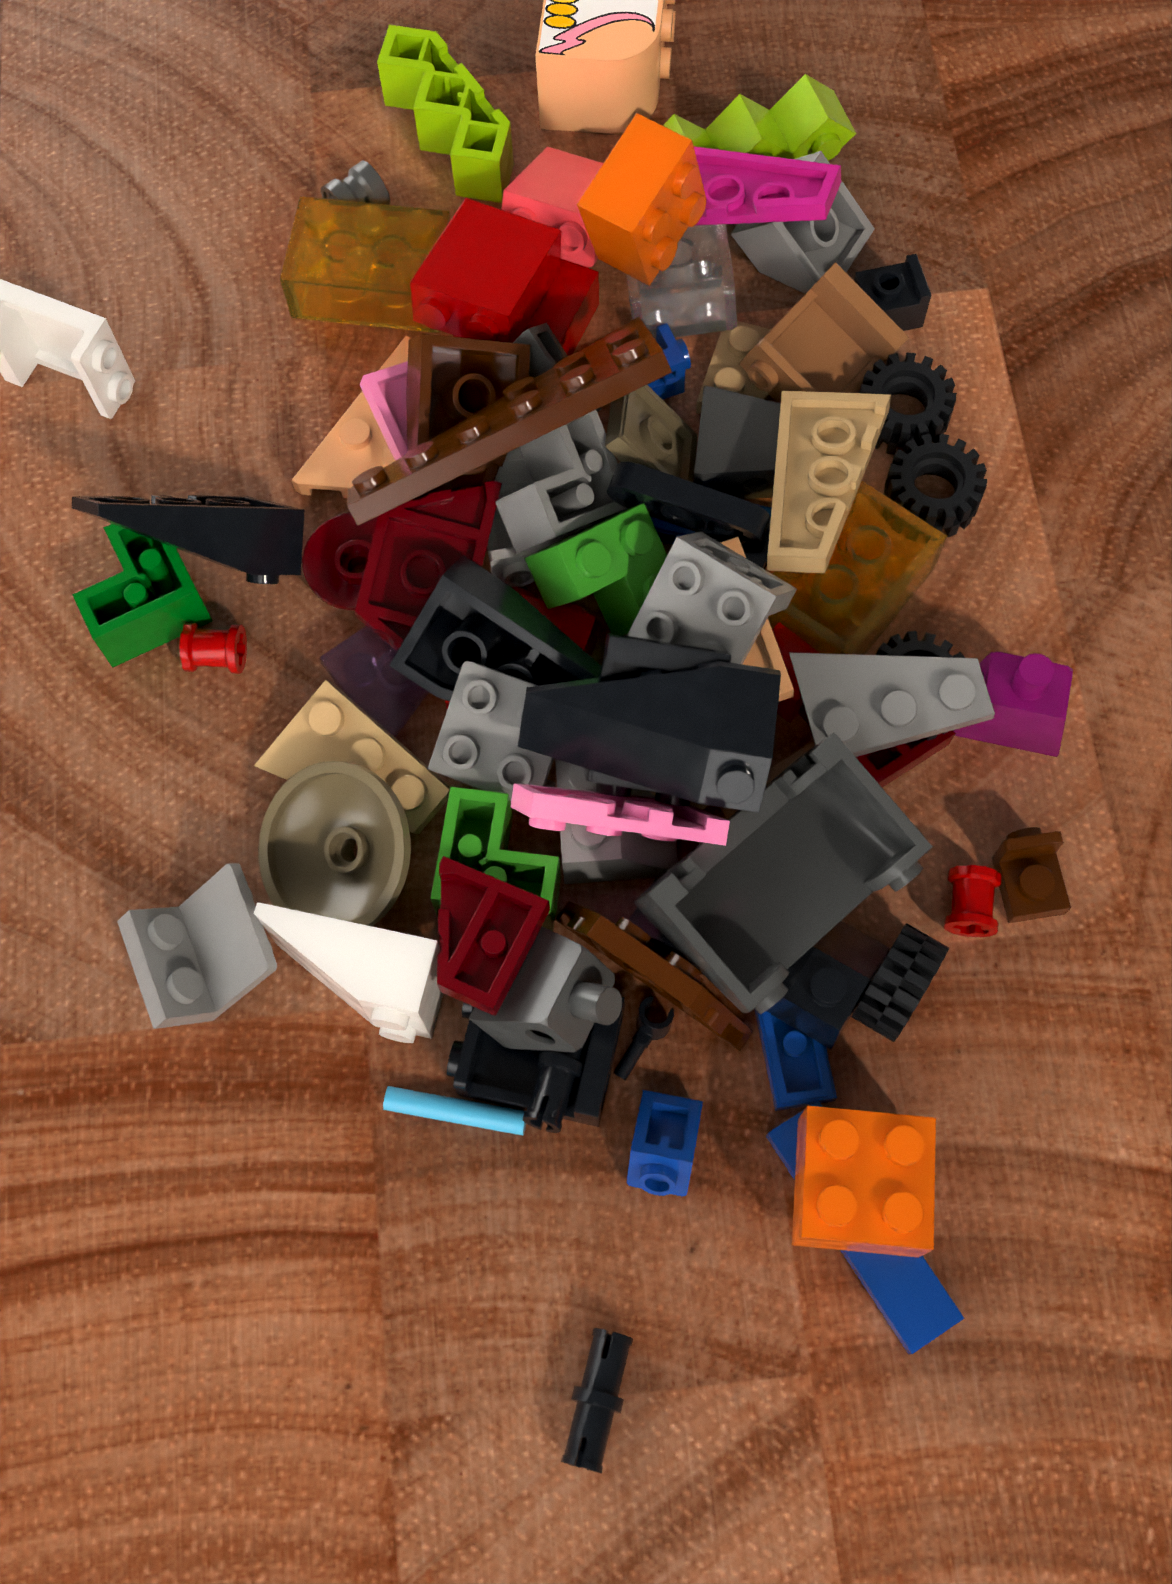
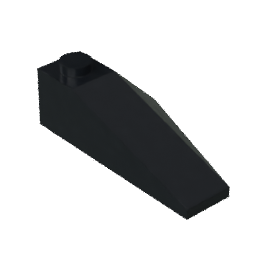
[72,495,305,584]
[389,555,602,701]

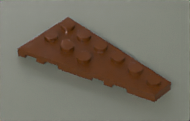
[347,316,672,526]

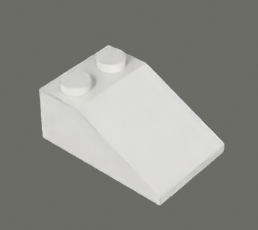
[254,902,443,1043]

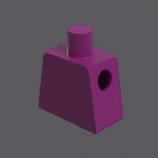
[953,651,1073,757]

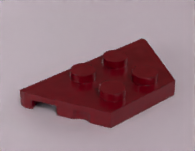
[354,481,502,652]

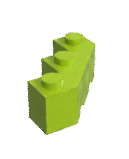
[377,25,514,203]
[663,74,856,161]

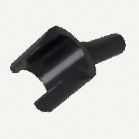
[613,996,674,1081]

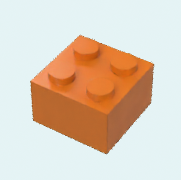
[577,113,706,286]
[792,1105,936,1258]

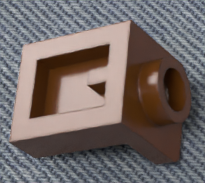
[992,827,1071,923]

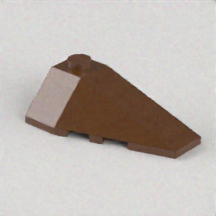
[406,334,531,499]

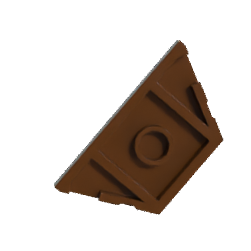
[555,901,753,1051]

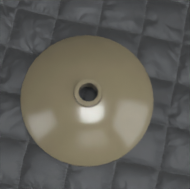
[258,761,411,926]

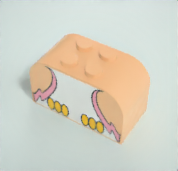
[535,0,676,134]

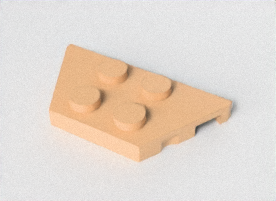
[292,335,411,498]

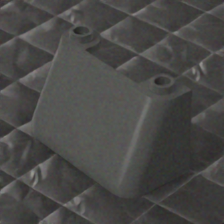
[633,733,933,1014]

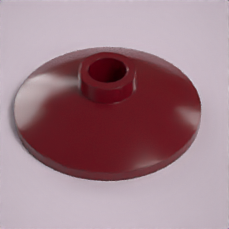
[302,512,377,610]

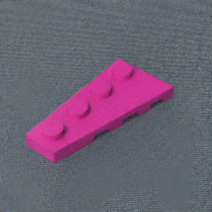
[694,146,841,225]

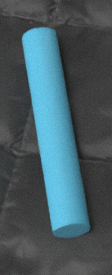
[383,1086,526,1136]

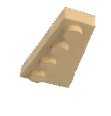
[767,391,891,573]

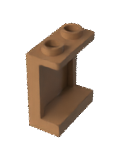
[739,262,909,403]

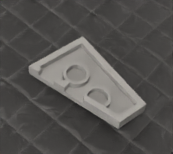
[789,653,995,757]

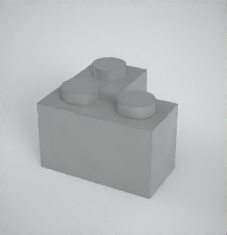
[495,410,628,554]

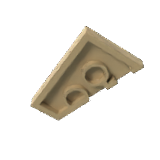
[254,680,450,834]

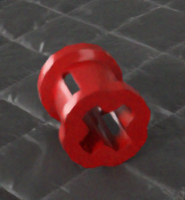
[179,622,247,674]
[944,865,1002,937]

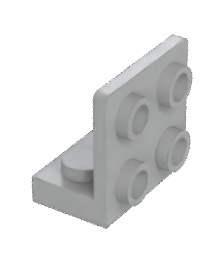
[628,532,797,664]
[427,661,556,801]
[117,863,277,1029]

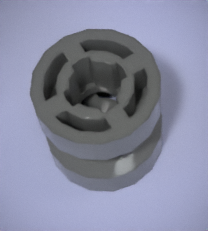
[321,160,390,231]

